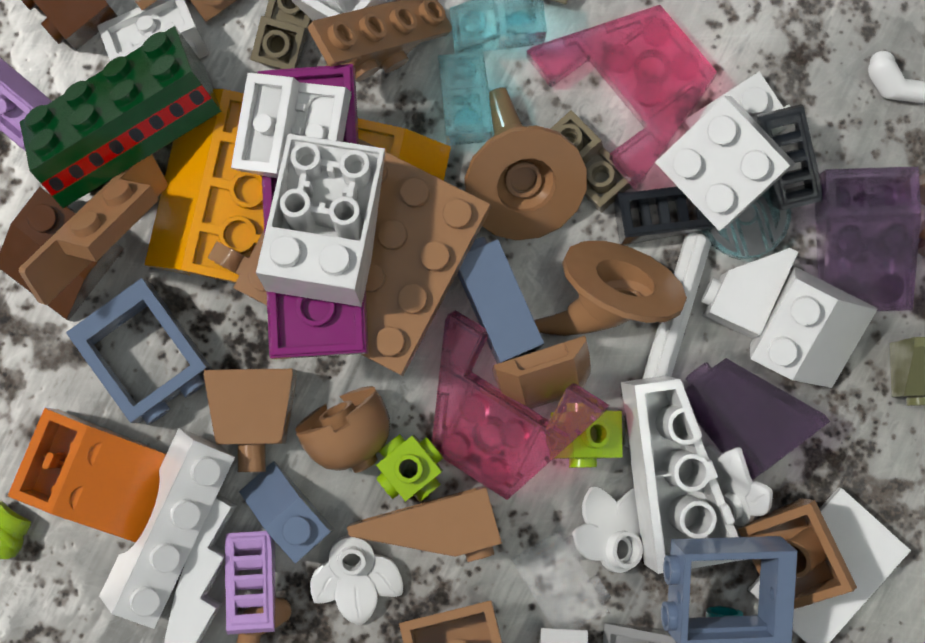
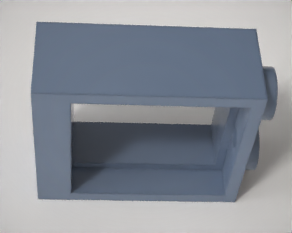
[457,237,544,364]
[66,278,213,425]
[661,536,797,643]

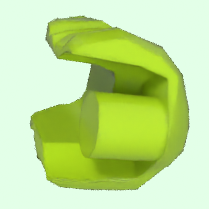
[0,500,32,559]

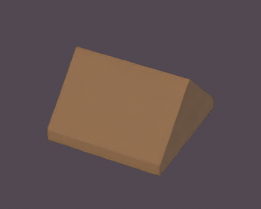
[738,498,857,609]

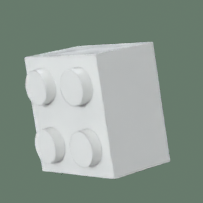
[655,96,796,231]

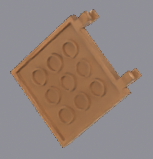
[208,139,492,376]

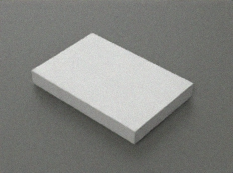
[747,488,911,643]

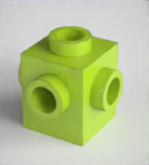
[547,402,623,468]
[376,434,444,502]

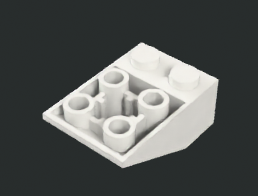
[256,133,385,307]

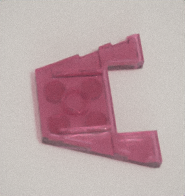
[526,5,717,190]
[432,310,610,500]

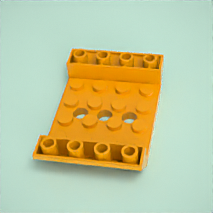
[144,89,451,283]

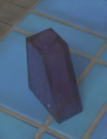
[685,358,830,481]

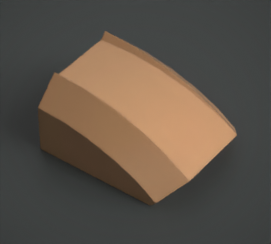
[492,336,591,415]

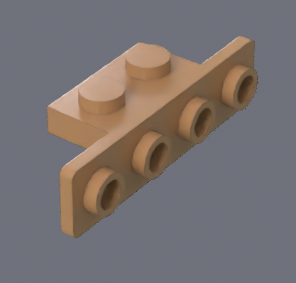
[307,0,453,82]
[19,154,168,305]

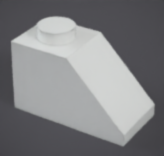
[701,248,798,339]

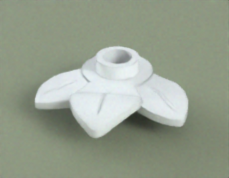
[705,445,773,526]
[572,486,643,573]
[310,535,403,625]

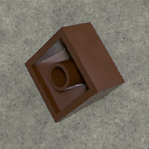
[0,187,124,321]

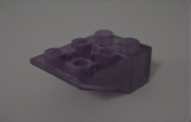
[815,166,921,312]

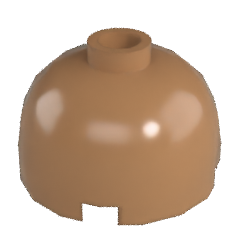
[295,386,390,473]

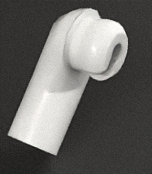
[868,51,925,104]

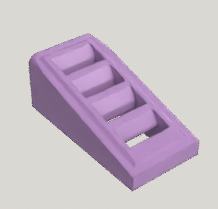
[225,531,275,635]

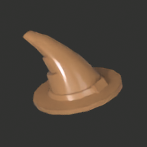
[464,87,587,240]
[534,241,687,336]

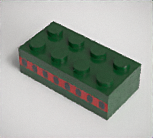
[20,26,222,208]

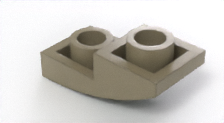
[250,0,312,69]
[550,110,635,213]

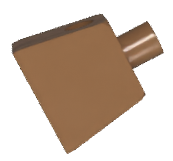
[204,368,297,472]

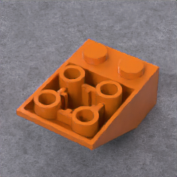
[7,408,167,542]

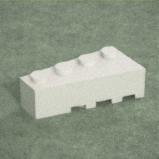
[621,376,748,574]

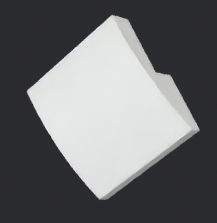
[231,73,351,178]

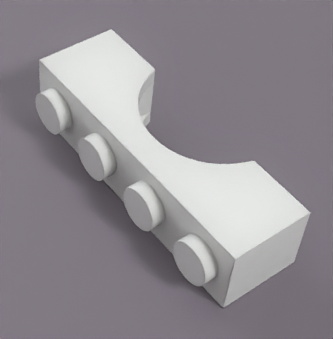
[99,428,235,629]

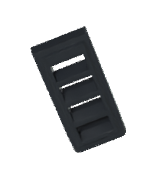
[756,104,823,210]
[614,186,715,245]

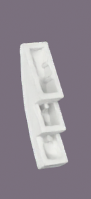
[164,496,237,643]

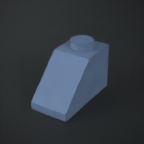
[239,461,334,564]

